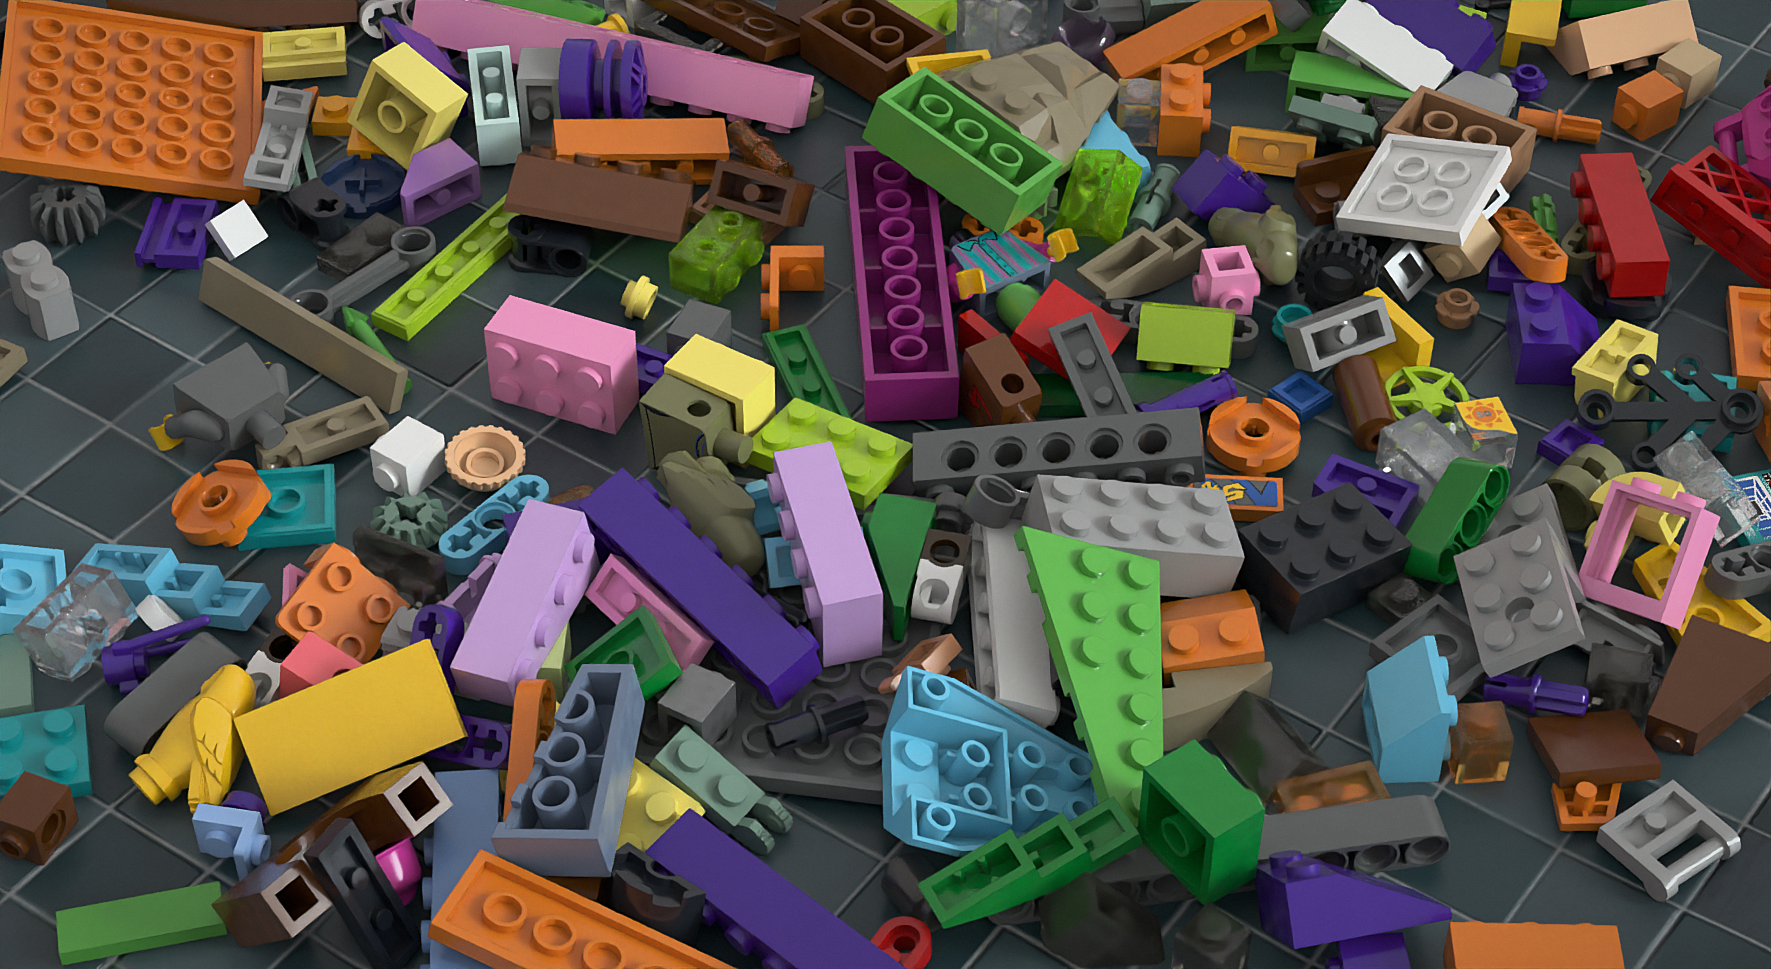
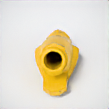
[128,664,257,815]

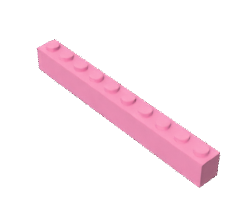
[411,0,814,133]

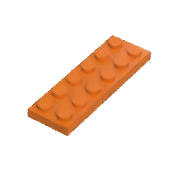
[427,849,737,969]

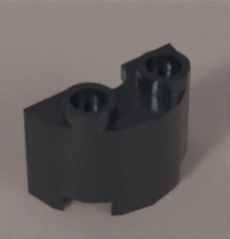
[605,842,706,948]

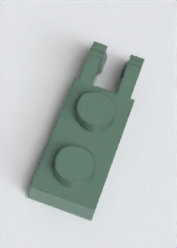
[649,724,794,856]

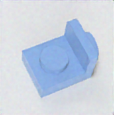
[192,803,271,881]

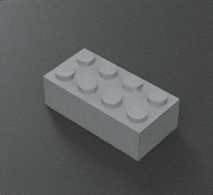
[1022,474,1245,598]

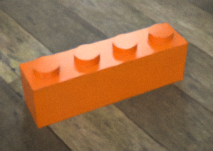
[1103,0,1279,98]
[552,118,730,185]

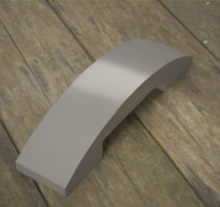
[243,85,313,192]

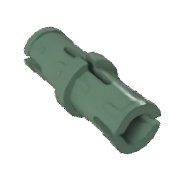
[1126,163,1180,234]

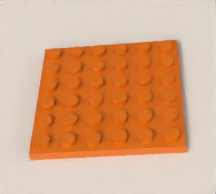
[0,0,263,205]

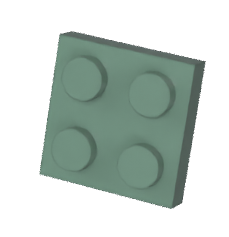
[1288,95,1382,151]

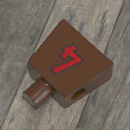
[958,333,1042,427]

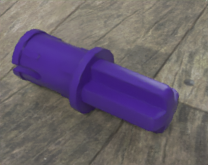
[1483,673,1589,717]

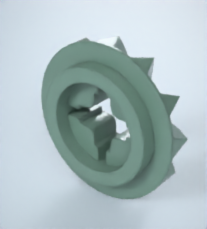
[370,491,448,553]

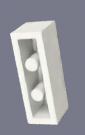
[1316,0,1454,93]

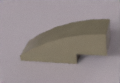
[1076,217,1207,299]
[1162,661,1273,752]

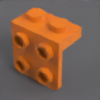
[275,542,411,665]

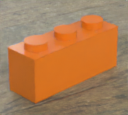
[1442,920,1625,969]

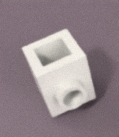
[370,416,447,497]

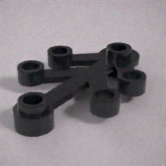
[1576,353,1764,473]

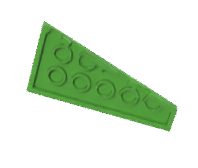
[1013,526,1164,830]

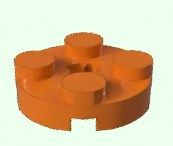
[1206,396,1301,477]
[172,459,271,547]

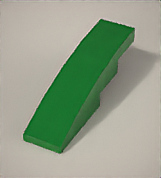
[917,796,1144,929]

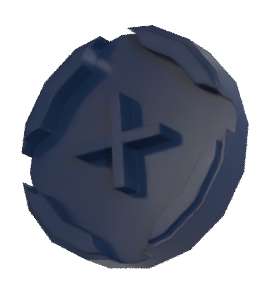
[321,154,405,219]

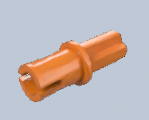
[1517,106,1602,144]

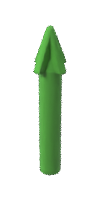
[342,306,413,394]

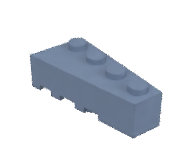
[490,664,645,877]

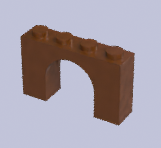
[211,761,453,948]

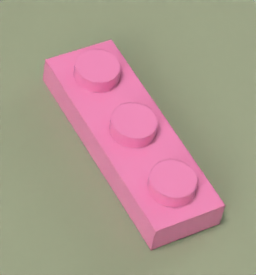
[584,554,714,680]

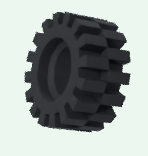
[1295,230,1381,311]

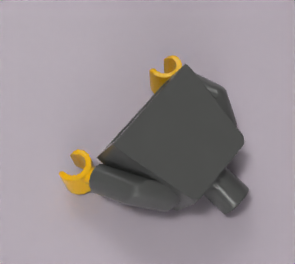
[148,342,289,451]

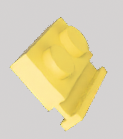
[262,26,347,82]

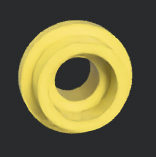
[620,275,658,319]

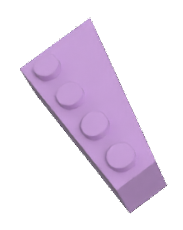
[767,441,883,668]
[450,499,601,707]

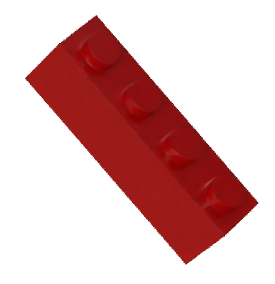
[1570,152,1670,298]

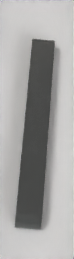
[988,795,1451,925]

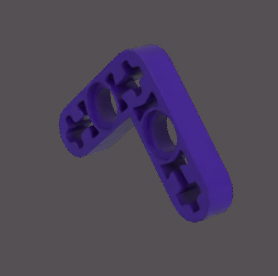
[409,605,512,770]

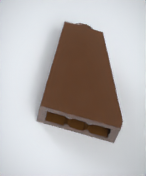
[1644,615,1771,756]

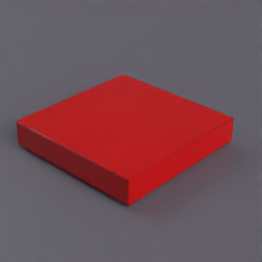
[1010,279,1131,380]

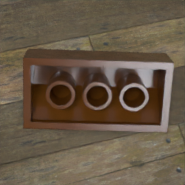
[503,144,696,243]

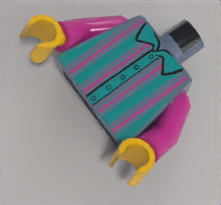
[946,228,1079,321]

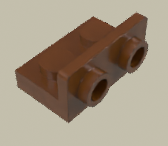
[1293,145,1377,227]

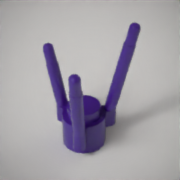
[102,615,211,696]

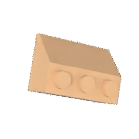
[1546,0,1698,80]

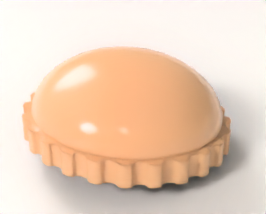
[444,425,525,492]

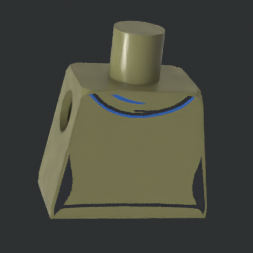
[639,373,753,471]

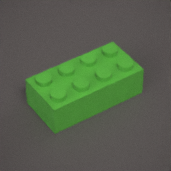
[861,67,1063,236]

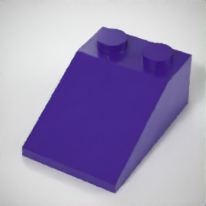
[1255,850,1452,949]

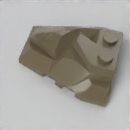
[937,41,1120,179]

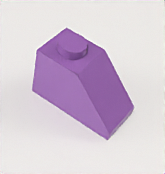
[400,138,482,227]

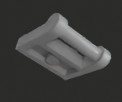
[1596,780,1741,903]

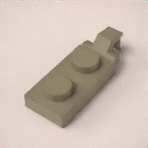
[255,396,389,470]

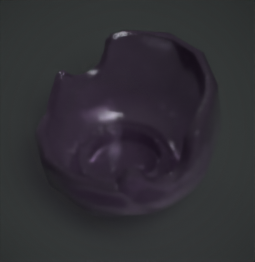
[1049,14,1117,68]

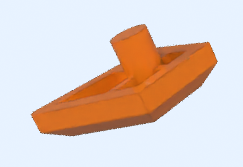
[1551,781,1622,831]

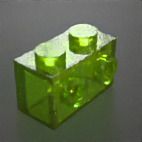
[669,205,764,305]

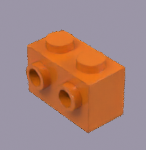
[1157,63,1211,157]

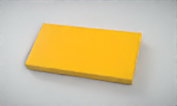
[233,639,468,816]

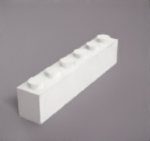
[965,489,1060,730]

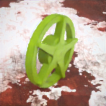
[1385,366,1470,436]

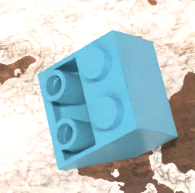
[1361,635,1458,783]

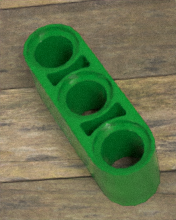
[1403,457,1510,585]

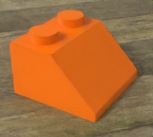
[1160,589,1265,689]

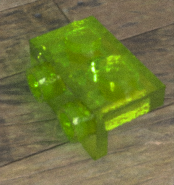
[1053,149,1142,246]

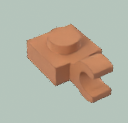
[878,633,963,694]

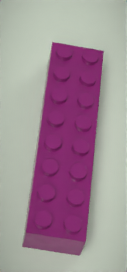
[845,145,959,422]

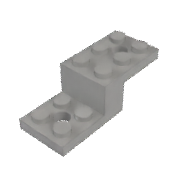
[1453,483,1586,678]

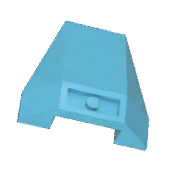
[882,666,1099,857]

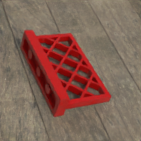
[1650,144,1771,289]

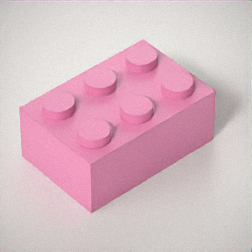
[484,295,640,435]

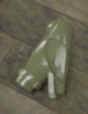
[1208,205,1299,286]
[656,451,766,577]

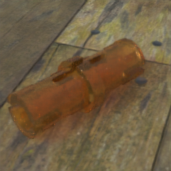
[726,119,794,177]

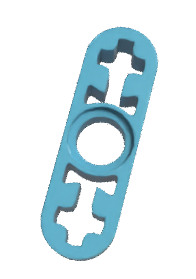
[438,475,550,575]

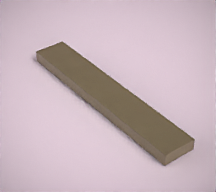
[198,256,408,414]

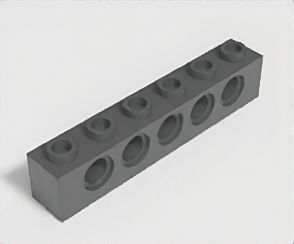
[913,407,1206,499]

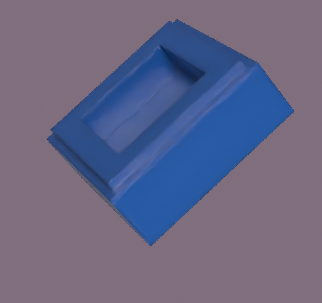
[1267,370,1333,426]

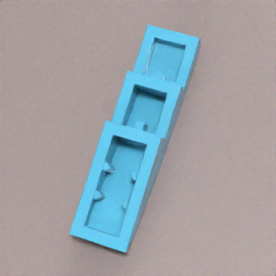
[69,543,272,631]

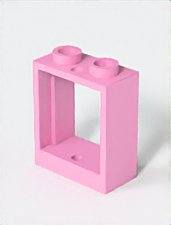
[1578,477,1720,630]

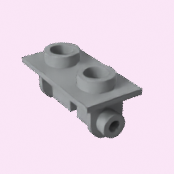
[1571,600,1665,681]

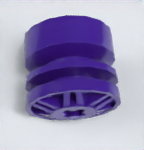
[558,39,648,119]

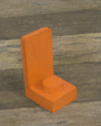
[761,246,824,332]

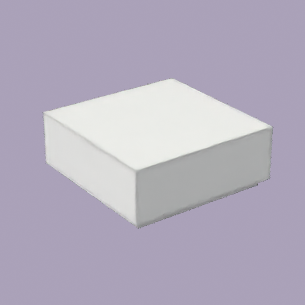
[205,200,269,261]

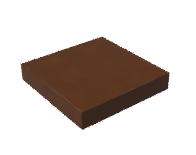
[1527,709,1662,789]

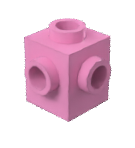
[1192,245,1260,316]

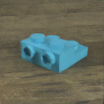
[0,544,70,635]

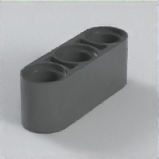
[104,632,247,758]

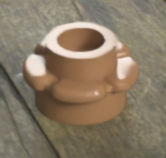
[1435,288,1480,329]

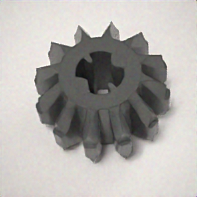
[29,178,106,246]

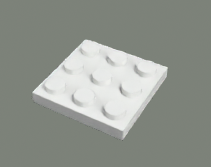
[1336,133,1512,246]

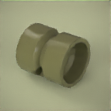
[1540,443,1625,531]

